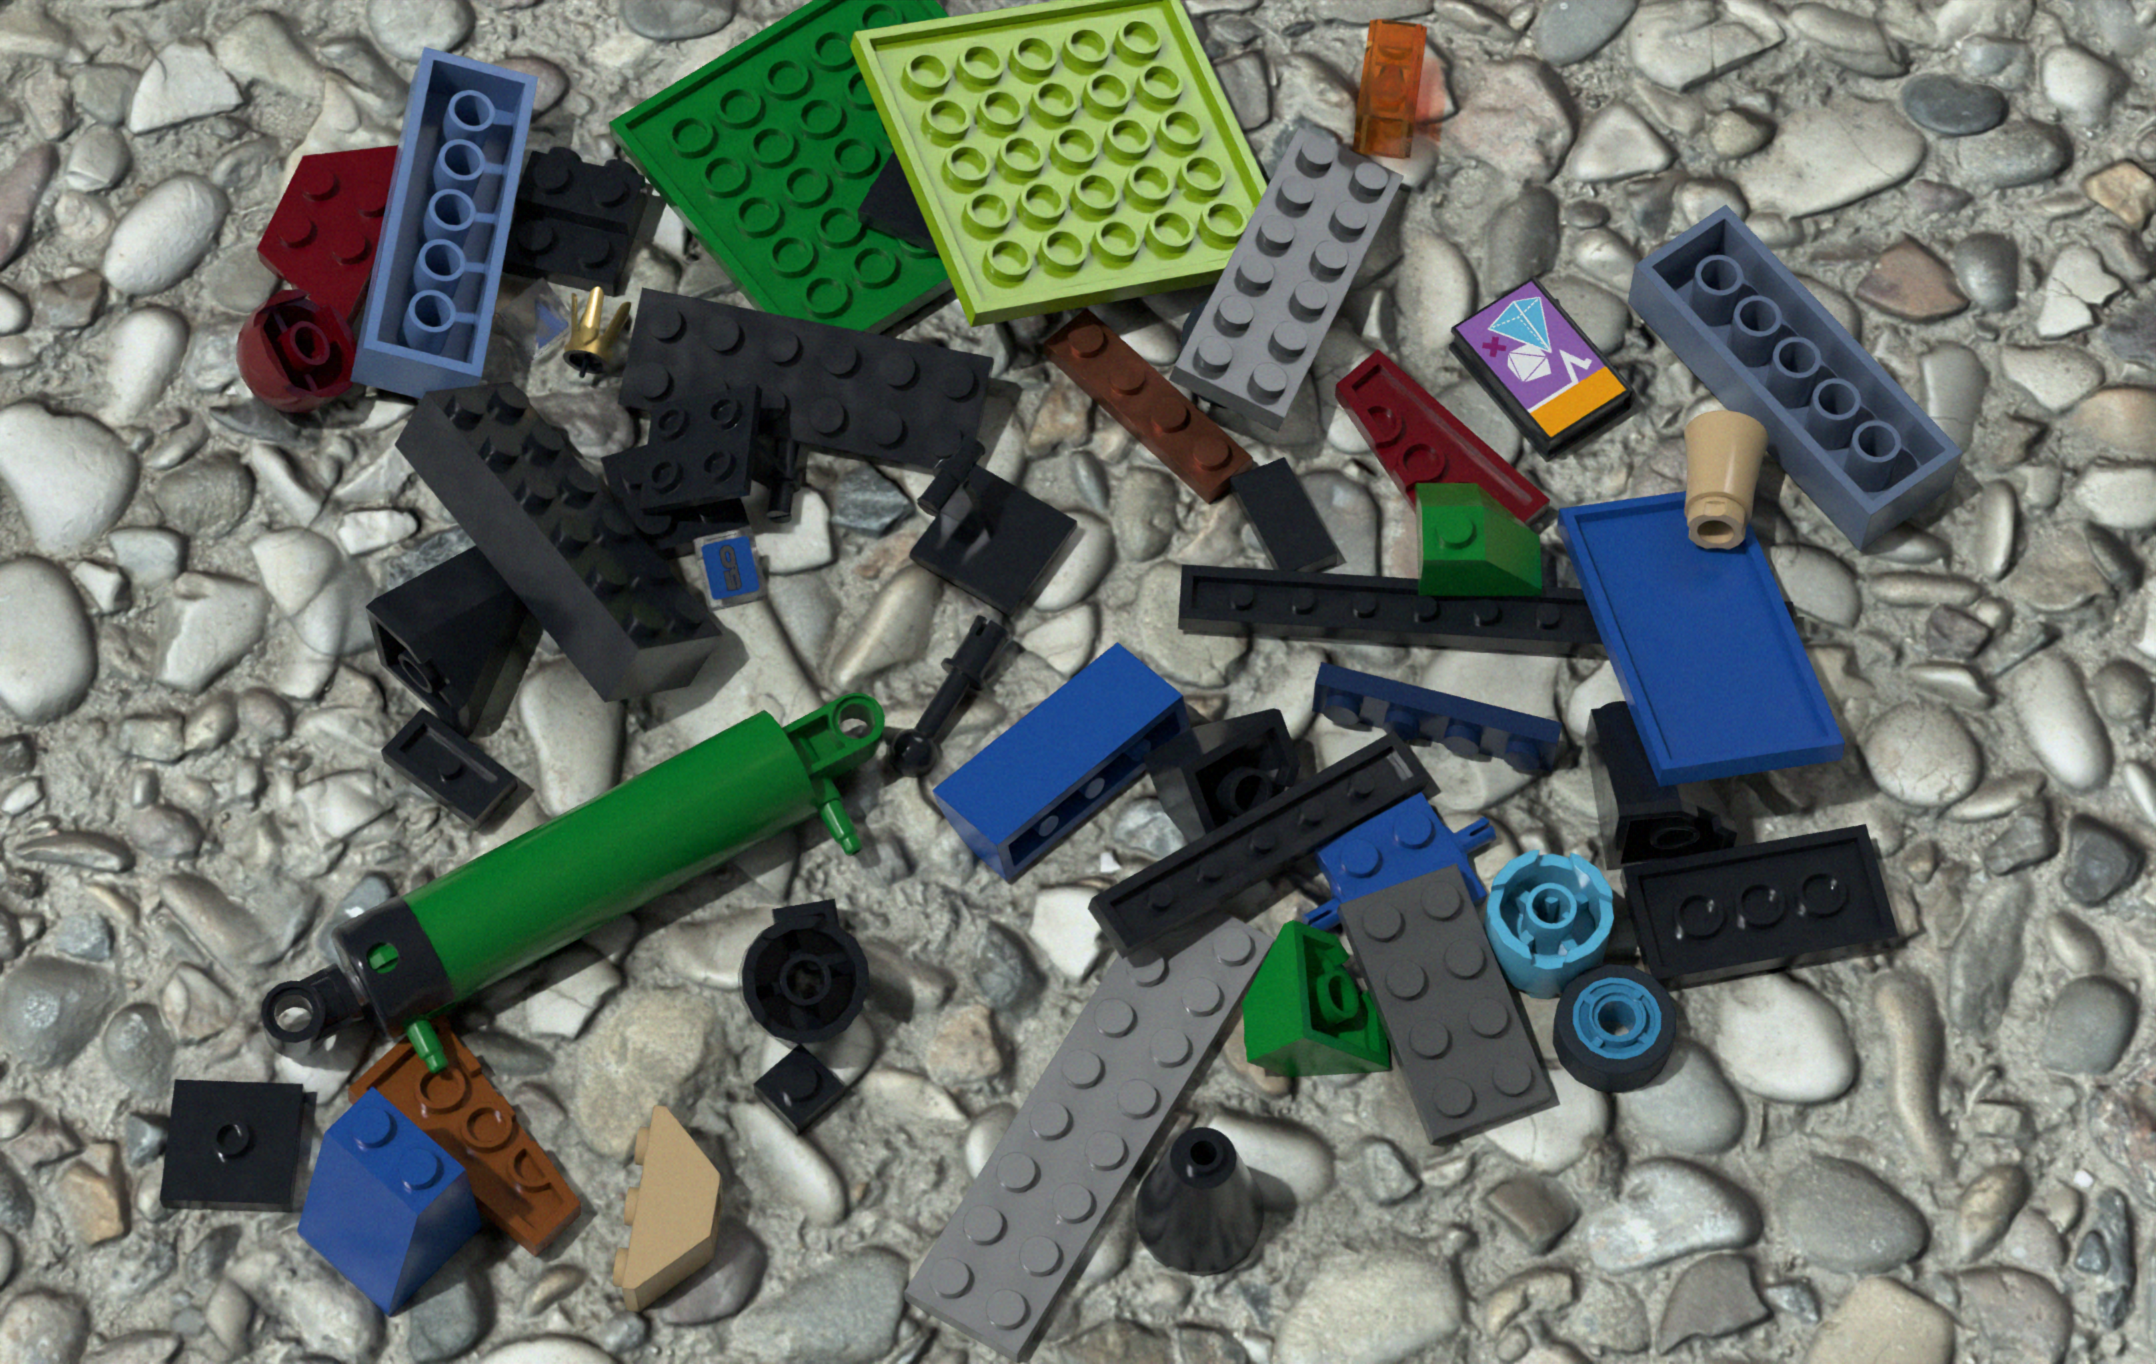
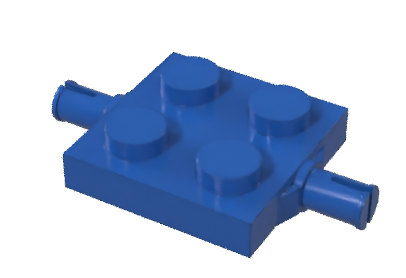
[1302,792,1497,932]

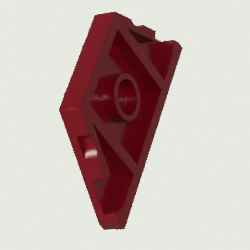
[256,145,398,329]

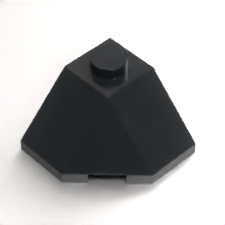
[1143,708,1301,843]

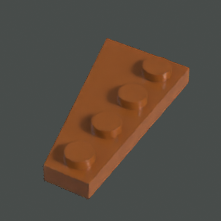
[348,1014,581,1258]

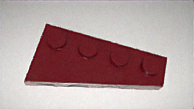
[1335,349,1550,528]

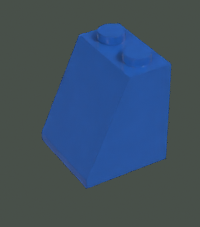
[297,1087,482,1318]

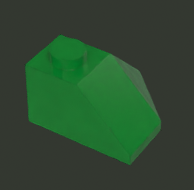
[1415,483,1542,596]
[1242,920,1390,1077]

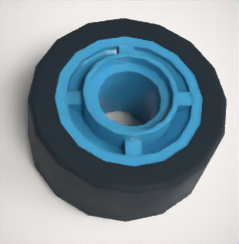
[1552,964,1677,1093]

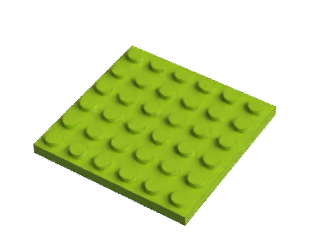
[850,0,1268,327]

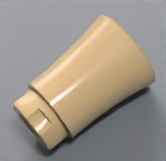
[1684,410,1769,550]

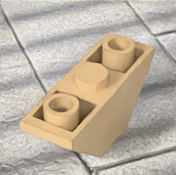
[613,1105,724,1312]

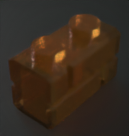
[1353,19,1427,159]

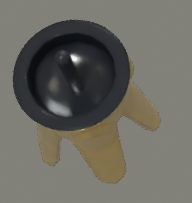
[563,286,631,378]

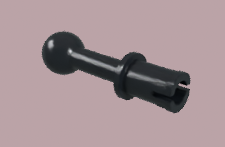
[888,615,1011,778]

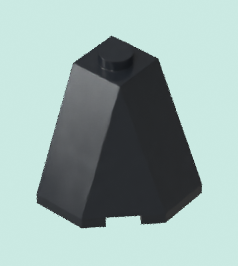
[366,545,529,739]
[1585,701,1738,870]

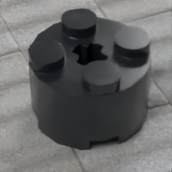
[738,915,870,1044]

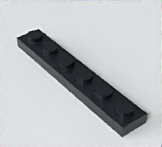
[1087,730,1430,959]

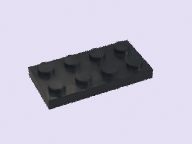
[1620,824,1899,988]

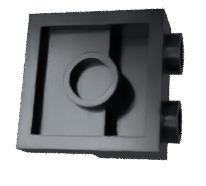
[502,146,648,297]

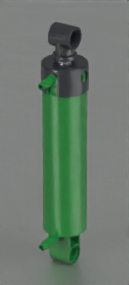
[261,693,885,1074]

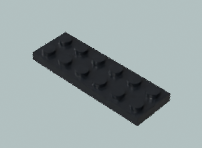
[617,287,994,470]

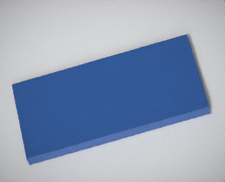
[1557,491,1845,787]

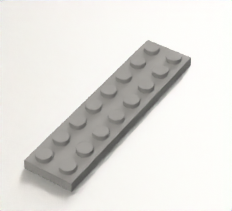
[904,908,1275,1363]

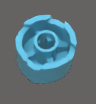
[1483,850,1614,999]

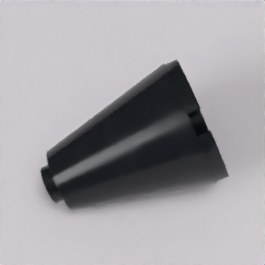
[1135,1127,1264,1277]

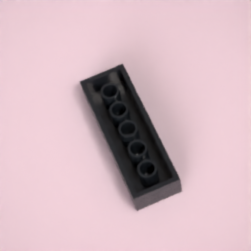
[394,382,723,703]

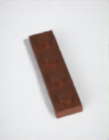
[1044,308,1253,505]

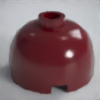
[236,289,357,413]

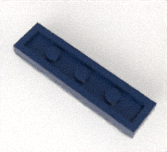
[1312,662,1562,772]

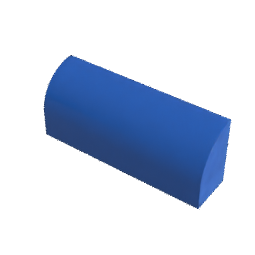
[932,642,1190,882]

